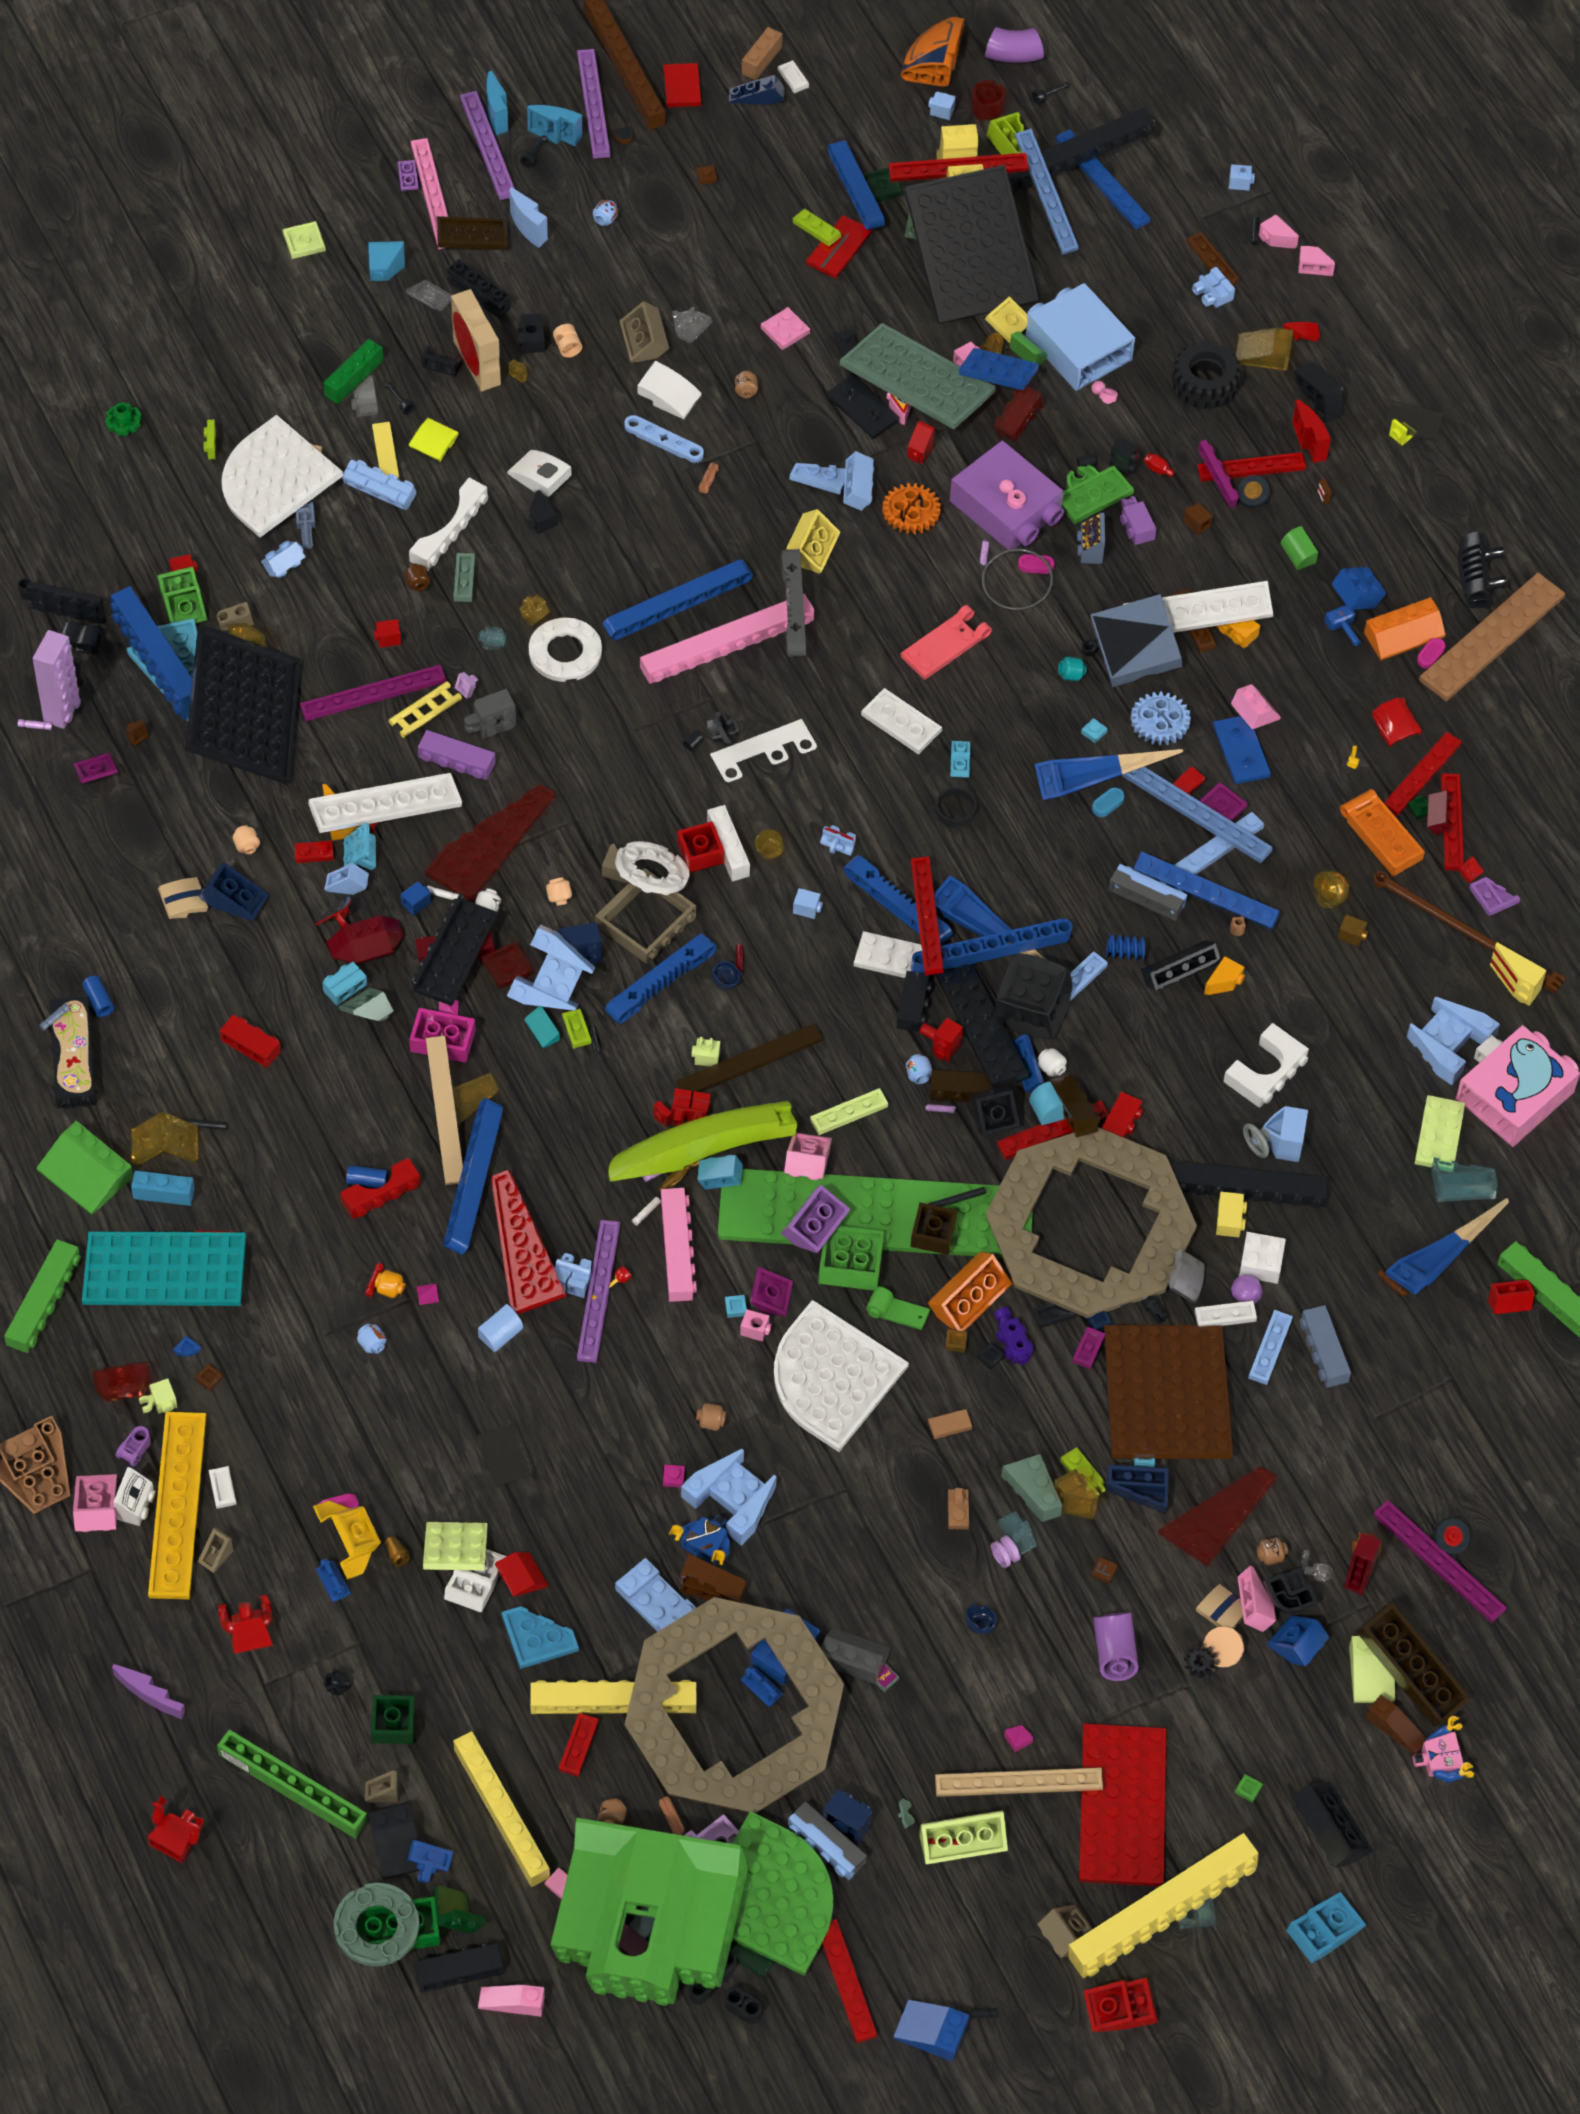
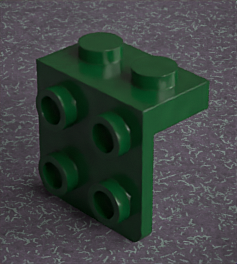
[435,1885,486,1934]

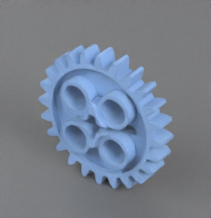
[1130,691,1191,746]

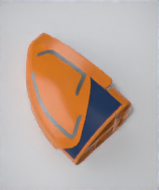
[901,17,965,87]

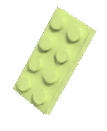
[1414,1095,1465,1172]

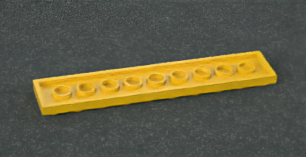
[148,1412,206,1599]

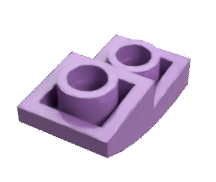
[398,160,418,191]

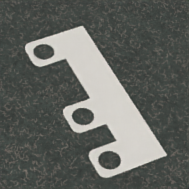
[710,719,817,782]

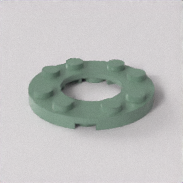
[334,1883,419,1966]

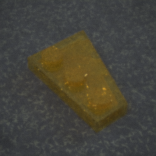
[452,1073,499,1127]

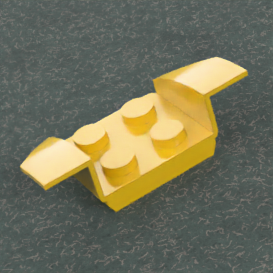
[313,1501,381,1579]

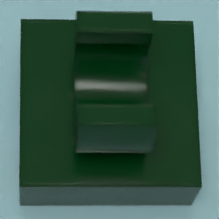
[1408,795,1428,820]

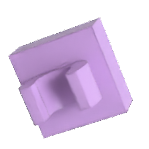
[455,672,478,699]

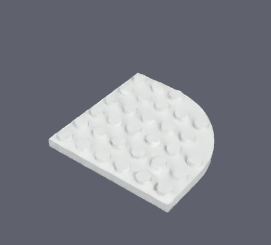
[222,415,343,537]
[774,1300,909,1452]

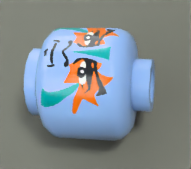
[906,1054,932,1084]

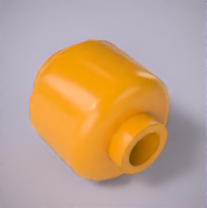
[375,1270,405,1299]

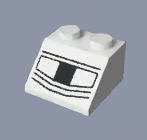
[114,1467,156,1526]

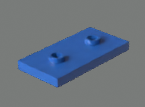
[1213,716,1271,785]

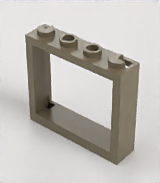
[595,868,696,964]

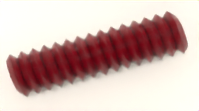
[736,943,743,971]

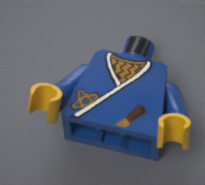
[669,1515,730,1565]

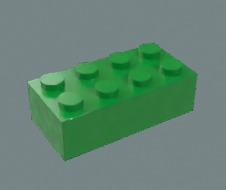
[356,1897,440,1950]

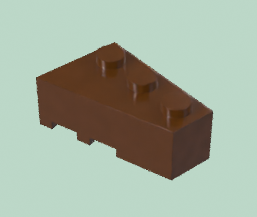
[680,1554,746,1603]

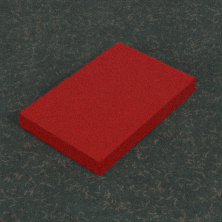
[664,63,701,107]

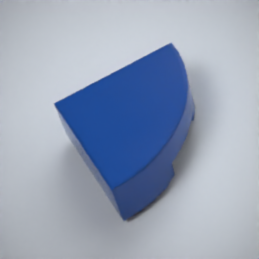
[173,1336,202,1357]

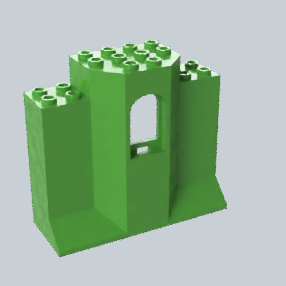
[551,1818,749,2006]

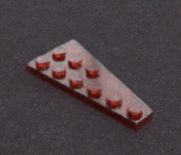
[1158,1466,1277,1567]

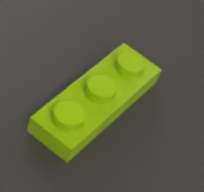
[792,209,841,246]

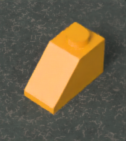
[1204,956,1245,995]

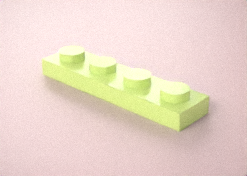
[810,1088,888,1135]

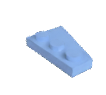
[790,463,845,494]

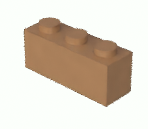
[742,27,782,80]

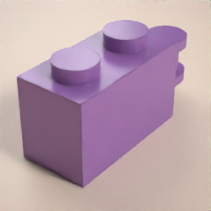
[1120,496,1156,545]

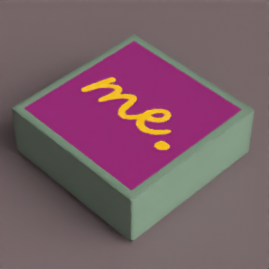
[876,1663,899,1692]

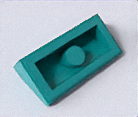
[524,1006,560,1048]

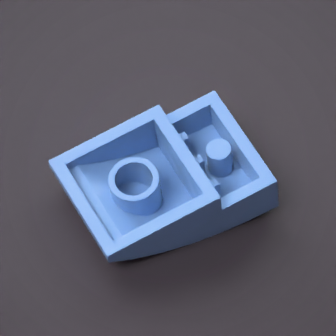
[509,187,548,248]

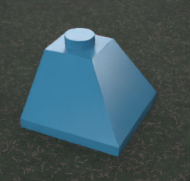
[368,241,405,281]

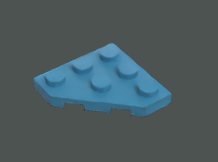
[501,1606,579,1669]

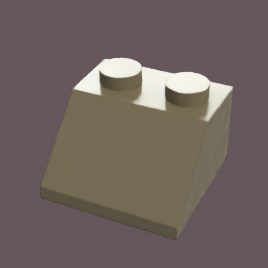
[1037,1904,1093,1958]

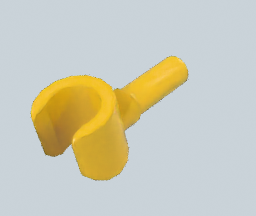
[1347,746,1360,769]

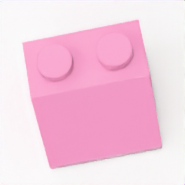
[1231,684,1281,729]

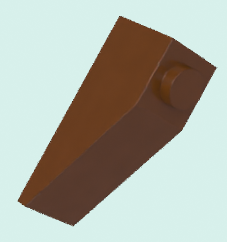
[1365,1694,1427,1755]

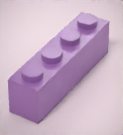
[418,730,496,780]

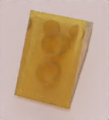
[1236,328,1293,371]

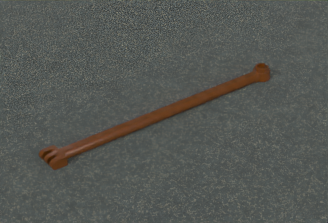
[1373,871,1566,993]

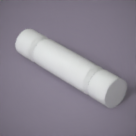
[427,886,459,900]
[632,1197,661,1226]

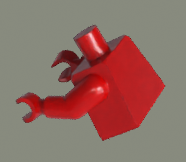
[218,1594,273,1654]
[147,1796,204,1864]

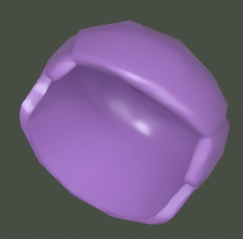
[1231,1275,1263,1304]

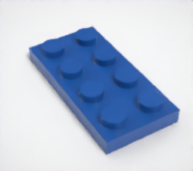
[959,348,1038,390]

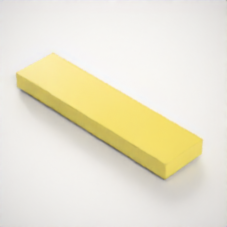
[372,422,400,480]

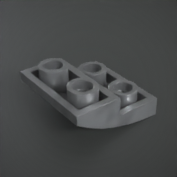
[1169,1249,1204,1303]

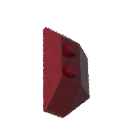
[327,915,405,964]

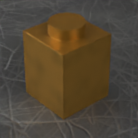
[1338,915,1368,947]

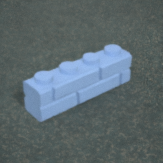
[342,460,417,511]

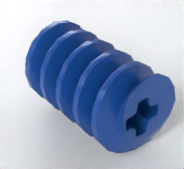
[1106,934,1145,961]

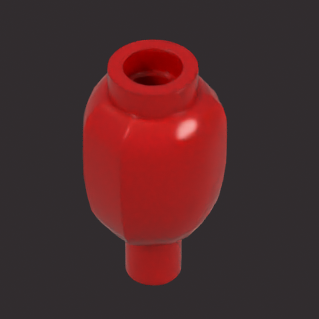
[1143,453,1175,477]

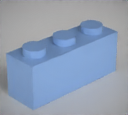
[843,451,874,511]

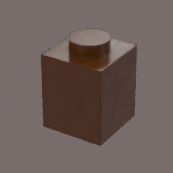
[1183,502,1213,535]

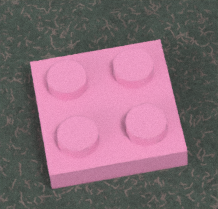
[761,307,810,350]

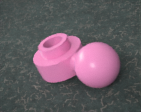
[1091,381,1118,404]
[1000,479,1026,509]

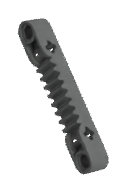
[781,549,806,657]

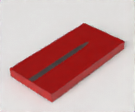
[806,215,872,279]

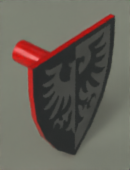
[316,897,351,927]

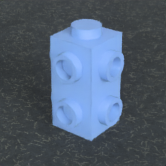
[261,541,305,578]

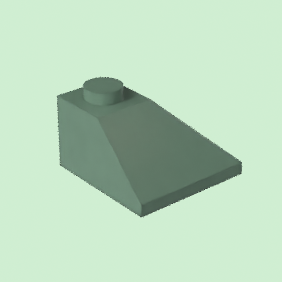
[338,987,394,1021]

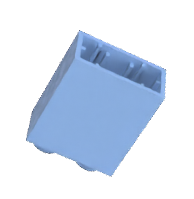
[1026,283,1135,391]

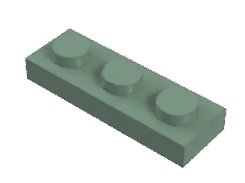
[454,553,475,602]

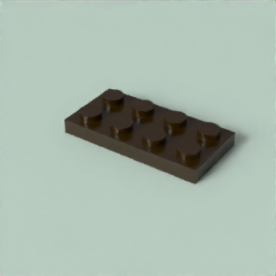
[436,216,508,250]

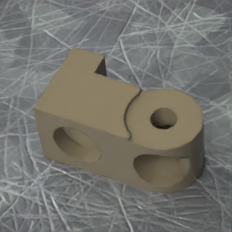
[216,602,254,631]

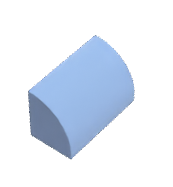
[478,1304,524,1352]

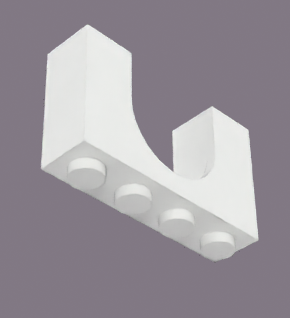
[1224,1023,1309,1108]

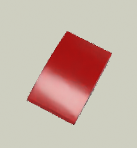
[1292,400,1331,463]
[1083,1978,1158,2032]

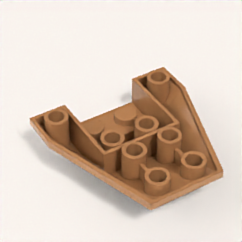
[0,1416,70,1514]

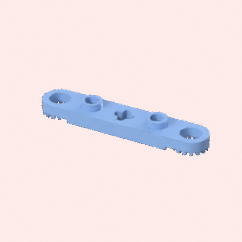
[625,415,704,463]

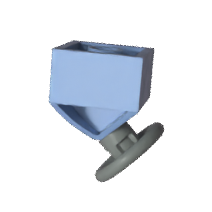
[1243,1106,1308,1162]

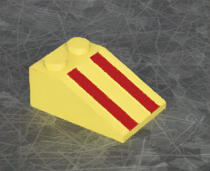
[1490,942,1546,1006]

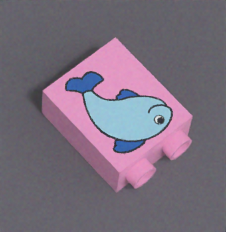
[1456,1025,1580,1147]

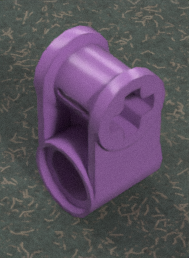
[116,1426,151,1467]

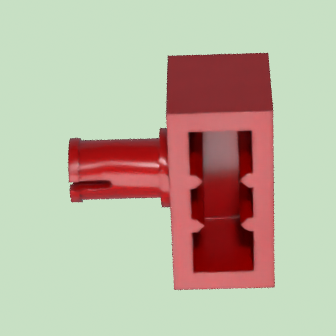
[919,1018,963,1063]

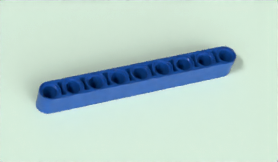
[603,560,753,640]
[910,919,1073,973]
[443,1098,503,1255]

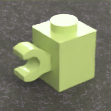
[692,1037,720,1066]
[139,1379,177,1414]

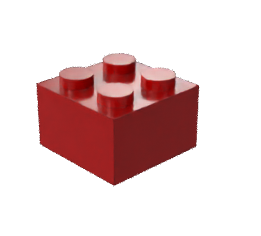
[677,821,725,873]

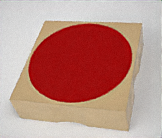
[451,289,501,392]

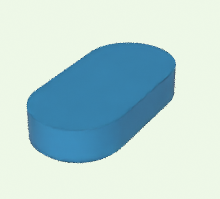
[1092,788,1124,817]

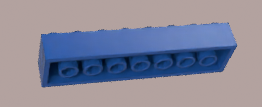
[110,586,192,720]

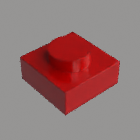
[1457,856,1484,883]
[653,1101,672,1127]

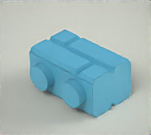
[322,962,367,1006]

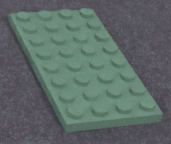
[840,323,996,429]

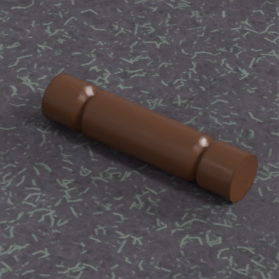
[1377,1269,1408,1298]

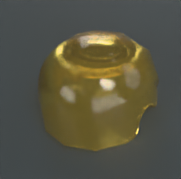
[754,829,785,860]

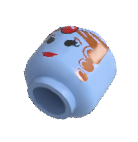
[593,200,618,226]
[357,1324,387,1353]

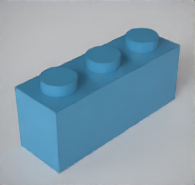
[131,1171,195,1206]

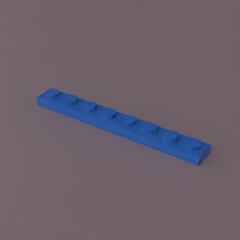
[1056,129,1150,229]

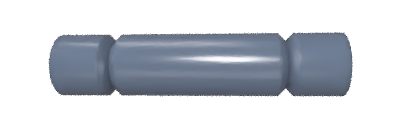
[39,1003,70,1031]

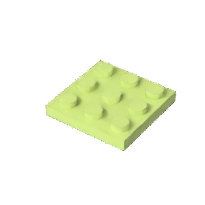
[423,1522,488,1570]

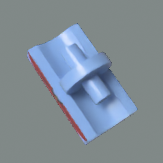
[820,825,856,856]

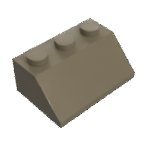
[619,301,669,363]

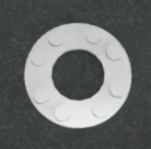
[529,618,602,682]
[615,842,689,895]

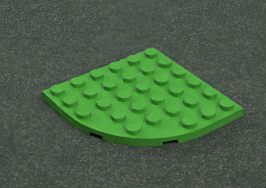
[732,1811,833,1976]

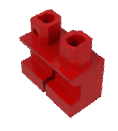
[672,1088,711,1126]

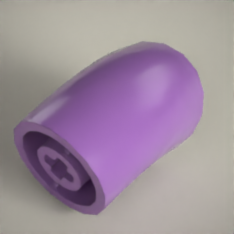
[985,27,1044,63]
[1093,1612,1139,1681]

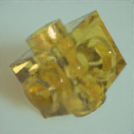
[519,594,550,626]

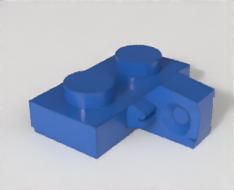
[407,1840,453,1883]

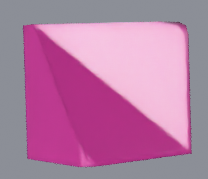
[1004,1725,1033,1752]

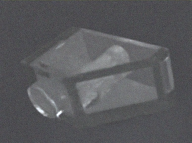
[351,376,378,417]

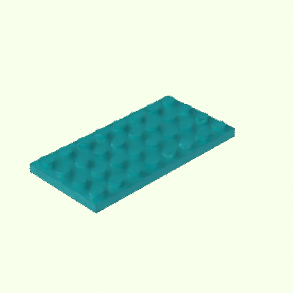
[82,1232,246,1306]

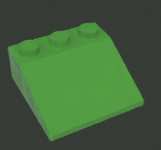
[818,1225,884,1290]

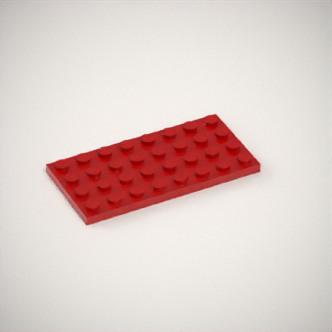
[1079,1724,1166,1887]

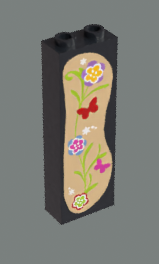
[49,996,96,1109]

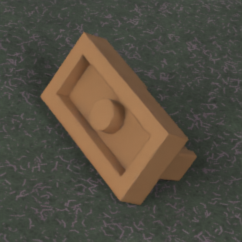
[948,1488,969,1529]

